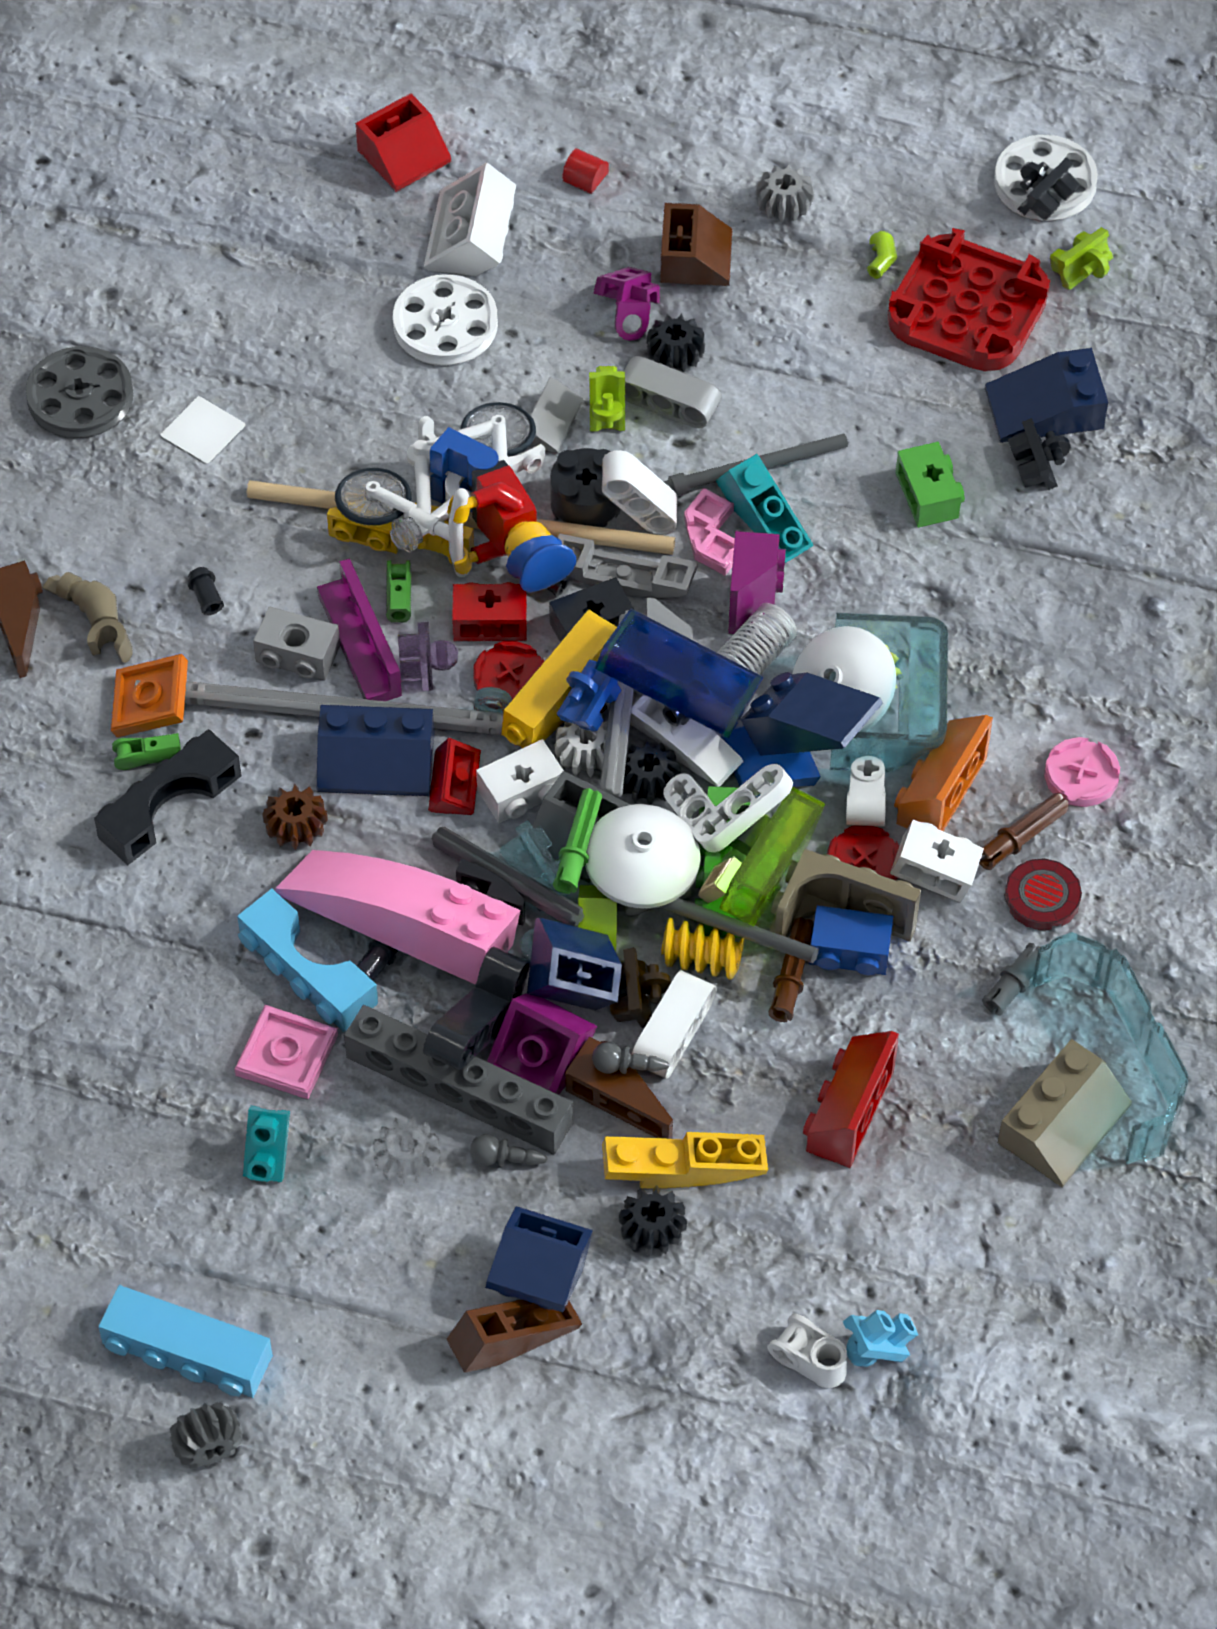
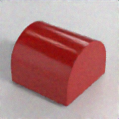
[563,148,609,194]

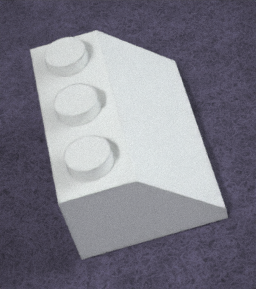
[424,163,516,276]

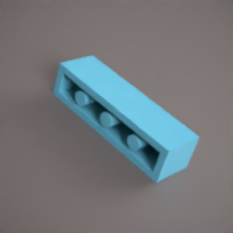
[98,1285,273,1398]

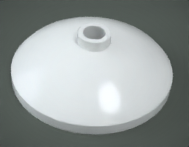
[793,626,896,735]
[585,804,700,908]

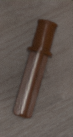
[979,793,1069,870]
[768,917,814,1022]

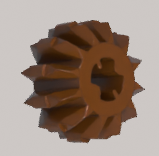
[262,783,328,851]

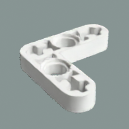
[664,764,793,852]

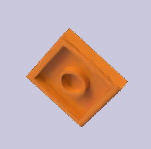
[111,654,188,738]

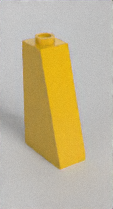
[501,610,619,748]

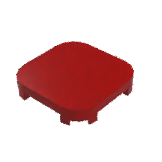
[887,228,1051,371]

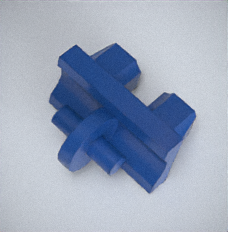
[557,659,623,732]

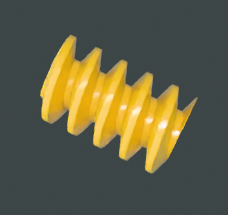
[661,917,745,980]

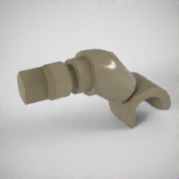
[42,572,133,663]

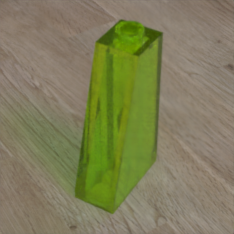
[719,786,826,927]

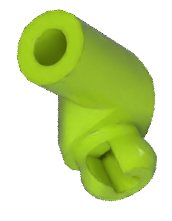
[867,231,897,279]

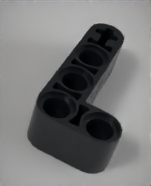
[423,946,530,1070]

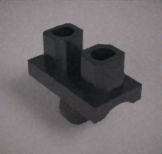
[1017,157,1080,221]
[1007,418,1071,490]

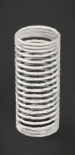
[694,603,797,709]

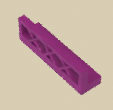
[317,558,402,701]

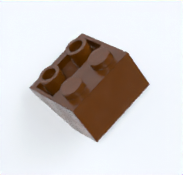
[660,203,733,286]

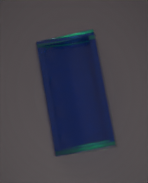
[594,608,764,738]

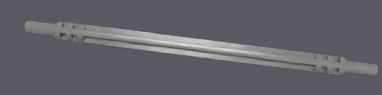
[134,680,503,736]

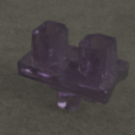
[398,622,458,691]

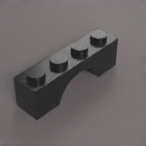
[94,729,242,866]

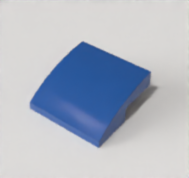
[720,726,821,798]

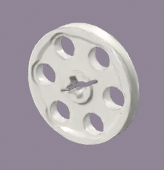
[994,135,1098,221]
[393,274,498,365]

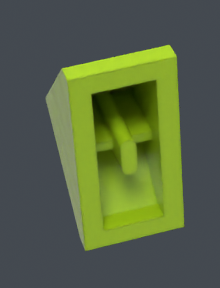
[578,885,617,951]

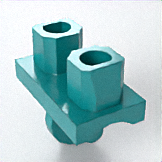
[242,1105,290,1182]

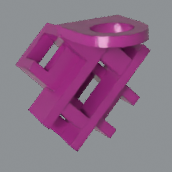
[593,267,660,341]

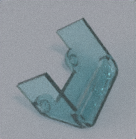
[830,613,948,773]

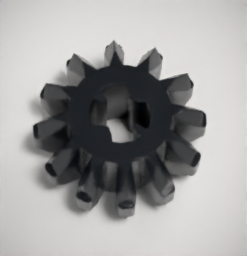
[646,313,705,373]
[623,739,681,805]
[619,1185,687,1256]

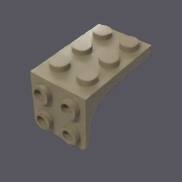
[770,849,921,942]

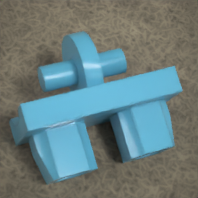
[843,1310,918,1367]

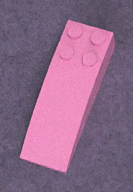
[275,850,520,985]

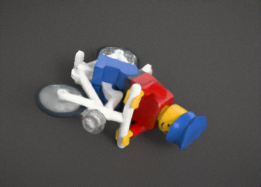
[335,402,576,592]

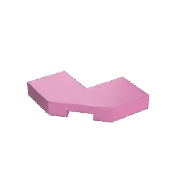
[684,488,735,576]

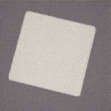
[160,396,246,464]

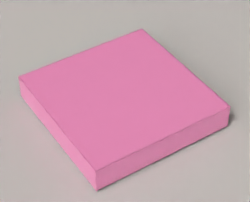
[235,1005,338,1099]

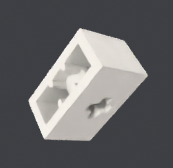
[476,739,564,823]
[890,819,984,903]

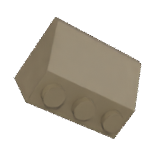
[997,1039,1132,1187]

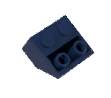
[527,917,622,1011]
[485,1206,593,1312]

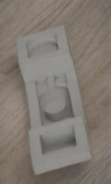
[558,533,698,598]

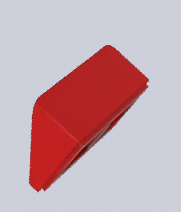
[428,737,481,815]

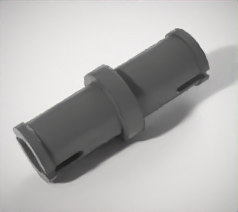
[982,943,1048,1016]

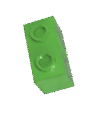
[895,441,965,528]

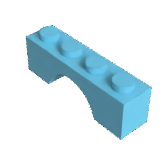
[237,889,378,1032]

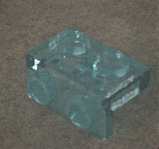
[499,820,572,912]

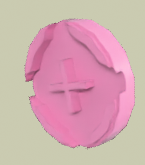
[1044,737,1120,807]

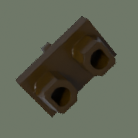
[610,947,671,1028]

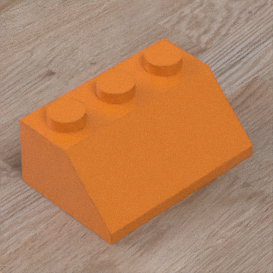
[894,715,993,831]

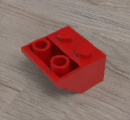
[355,93,452,192]

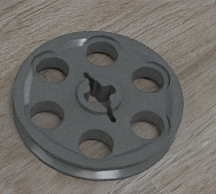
[26,346,133,438]

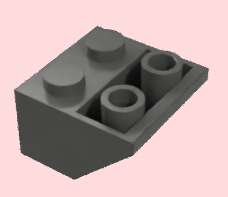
[524,771,629,884]

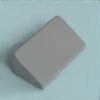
[524,377,583,454]

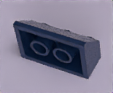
[316,705,435,797]

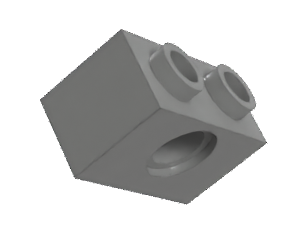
[253,606,340,681]

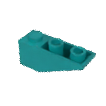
[715,454,814,563]

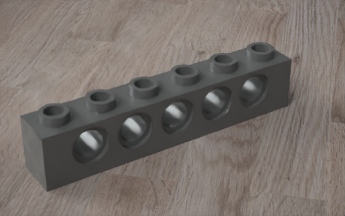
[344,1004,573,1155]

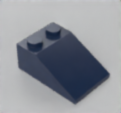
[985,348,1109,443]
[740,672,883,756]

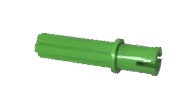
[553,788,602,894]

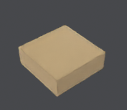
[698,857,744,904]

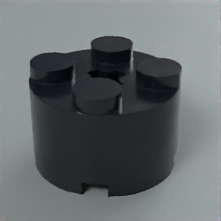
[550,448,621,528]

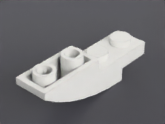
[605,680,743,787]

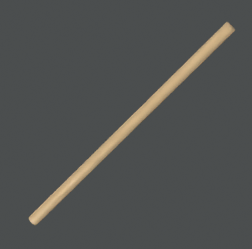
[247,480,675,555]

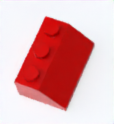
[802,1031,899,1168]

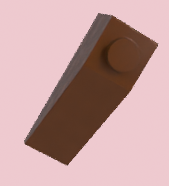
[0,560,43,678]
[565,1036,673,1139]
[446,1299,582,1373]

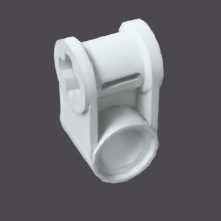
[846,756,886,826]
[767,1313,847,1388]

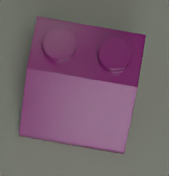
[728,531,786,634]
[487,993,597,1095]

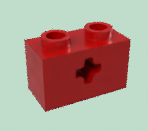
[452,582,527,641]

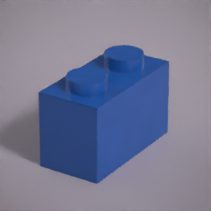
[809,905,894,975]

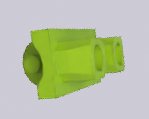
[1050,227,1113,290]
[589,366,625,431]

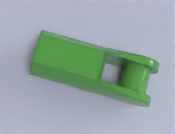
[386,560,411,622]
[112,733,181,770]

